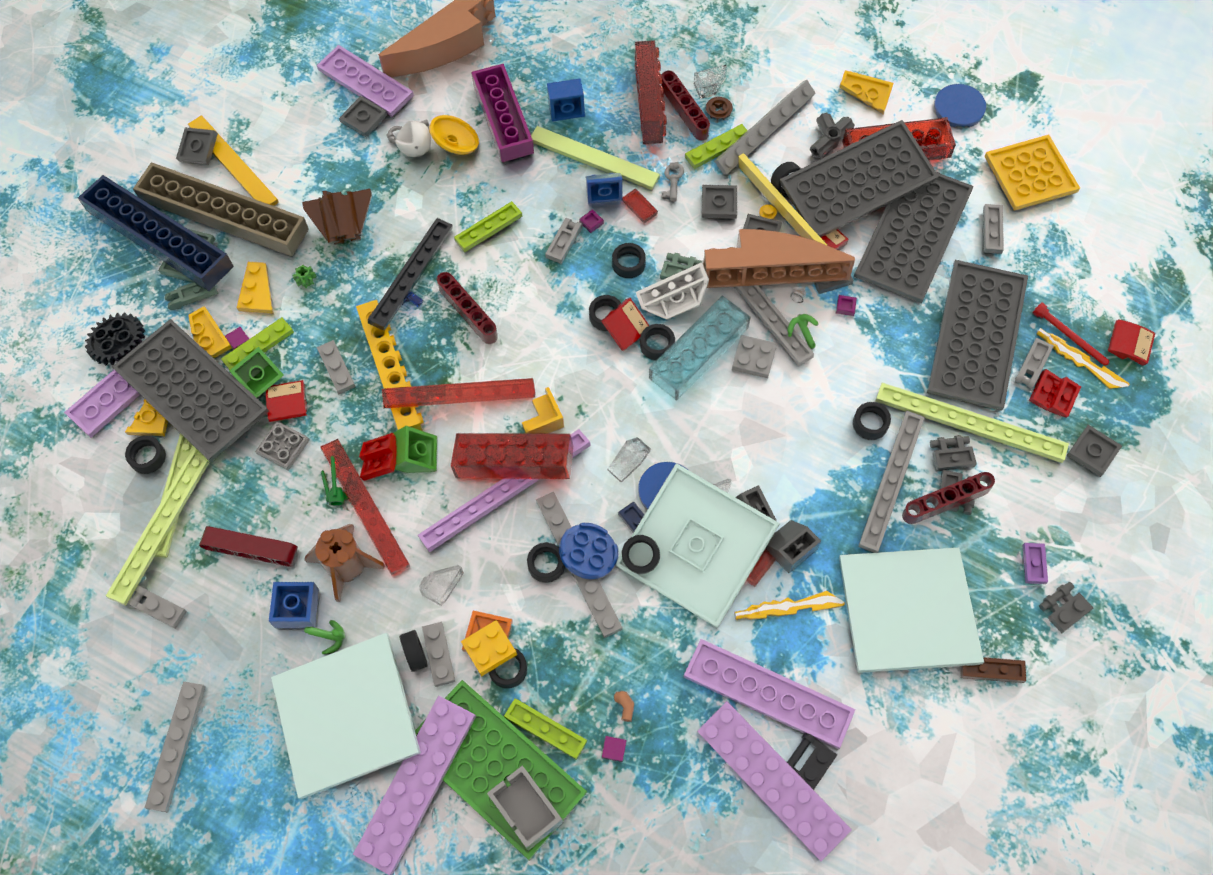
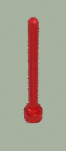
[1032,302,1109,366]

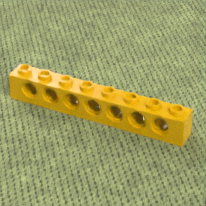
[356,300,424,431]

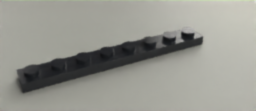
[368,218,453,331]

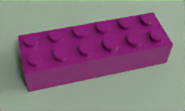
[471,63,534,162]

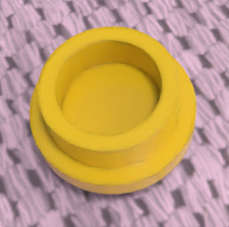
[759,204,777,220]

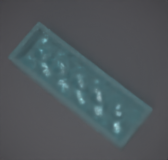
[649,295,751,401]

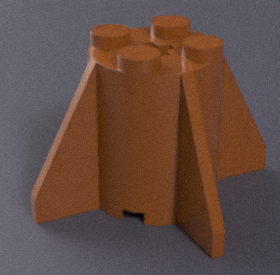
[304,524,385,602]

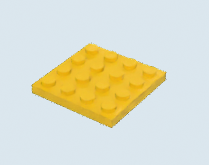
[984,134,1080,211]

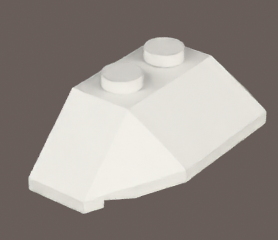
[636,262,709,320]

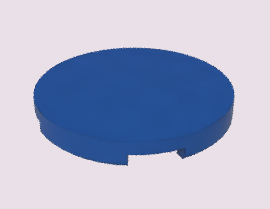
[934,84,986,127]
[638,462,688,509]
[559,523,618,579]

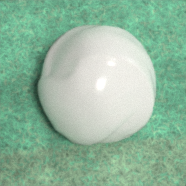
[395,121,431,157]

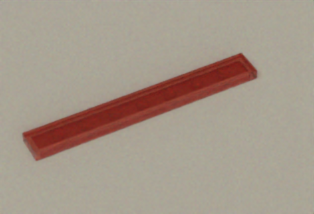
[382,378,536,409]
[320,439,409,575]

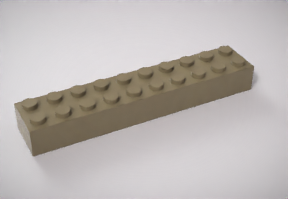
[133,162,309,257]

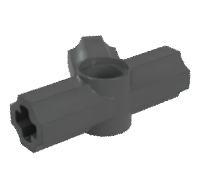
[810,112,855,159]

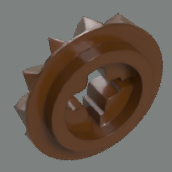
[706,97,733,121]

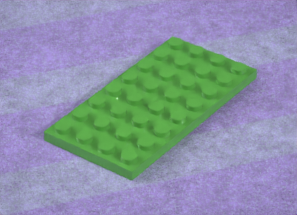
[415,680,587,861]

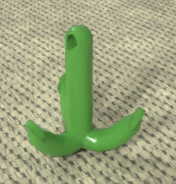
[787,314,818,349]
[304,620,346,654]

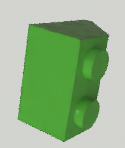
[229,347,284,398]
[394,426,437,473]

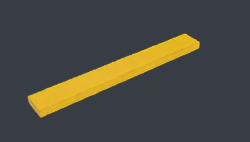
[188,115,279,206]

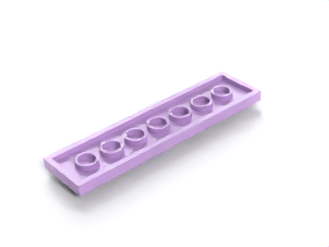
[684,639,856,750]
[353,695,476,875]
[697,701,852,861]

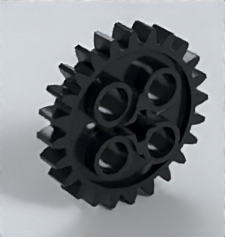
[85,312,146,366]

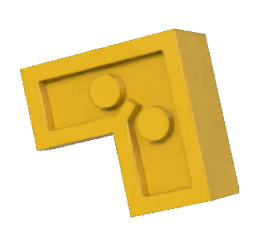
[522,387,564,441]

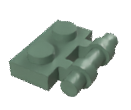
[660,253,702,280]

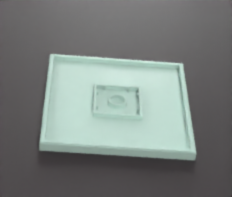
[615,463,780,628]
[839,547,984,673]
[271,633,421,799]

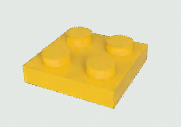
[461,620,517,677]

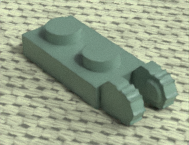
[165,282,218,311]

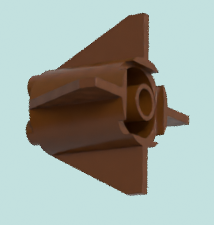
[302,188,372,245]

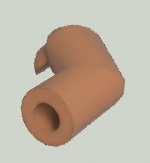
[614,691,634,722]

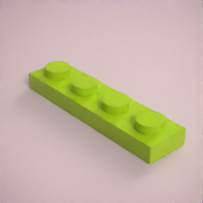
[685,124,748,169]
[454,201,523,253]
[221,317,294,370]
[504,698,587,760]

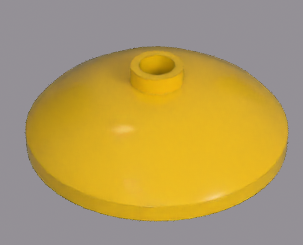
[429,115,479,155]

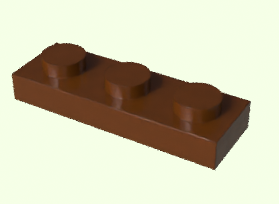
[960,657,1026,683]

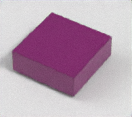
[579,209,604,233]
[836,295,857,316]
[225,327,249,349]
[602,736,627,762]

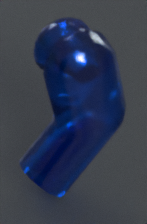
[402,291,424,307]

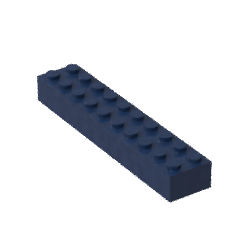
[78,175,234,291]

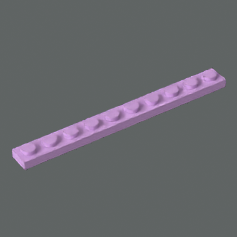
[418,429,591,552]

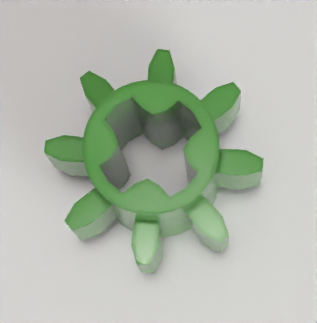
[292,264,317,288]

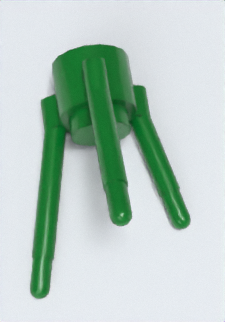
[321,456,353,506]

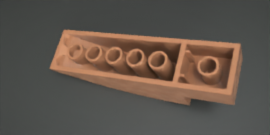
[378,0,496,78]
[703,229,855,288]

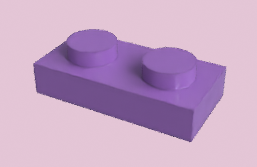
[1022,543,1048,584]

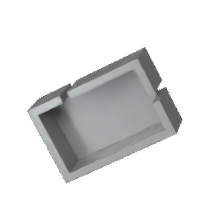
[487,765,563,851]

